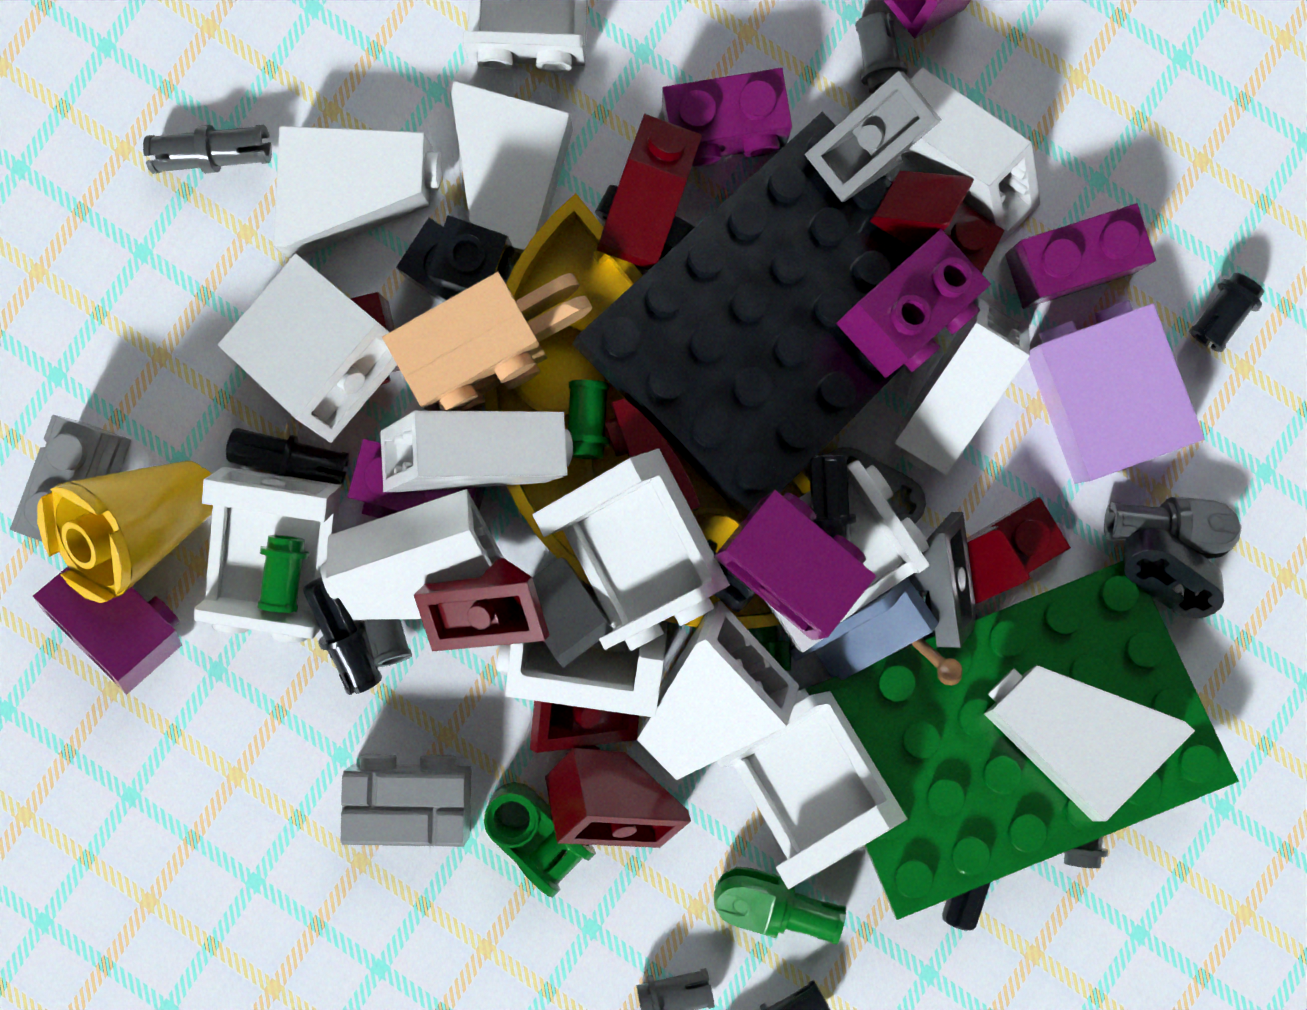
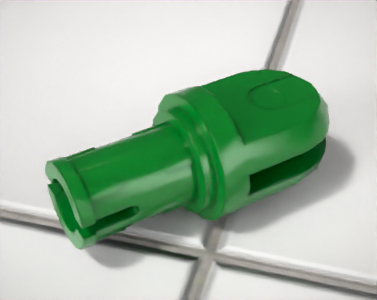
[714,867,846,945]

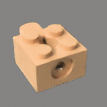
[382,272,592,411]

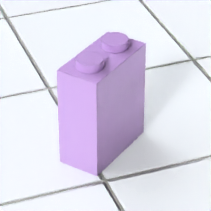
[1028,300,1205,484]

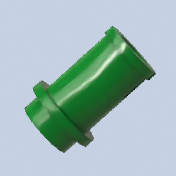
[568,379,611,459]
[257,535,310,613]

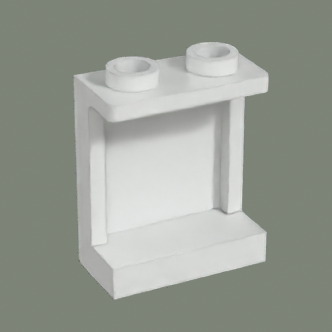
[463,0,588,73]
[217,253,397,443]
[532,449,730,651]
[764,460,930,652]
[194,467,342,643]
[497,620,668,718]
[717,689,907,889]

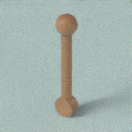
[911,638,962,686]

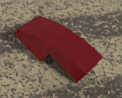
[604,398,701,512]

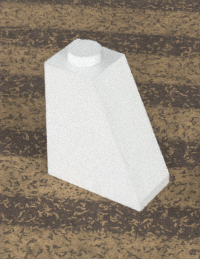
[903,67,1040,245]
[451,81,573,267]
[273,126,442,258]
[895,298,1030,475]
[380,411,573,492]
[321,489,504,620]
[637,600,799,780]
[984,666,1195,821]

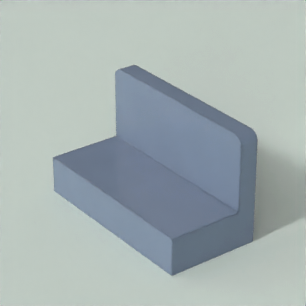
[788,577,938,680]

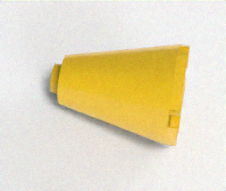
[37,460,213,603]

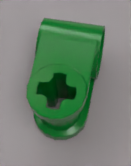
[484,782,596,898]

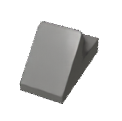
[804,71,942,202]

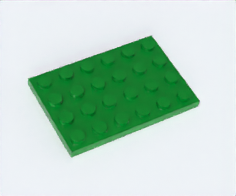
[806,560,1239,920]

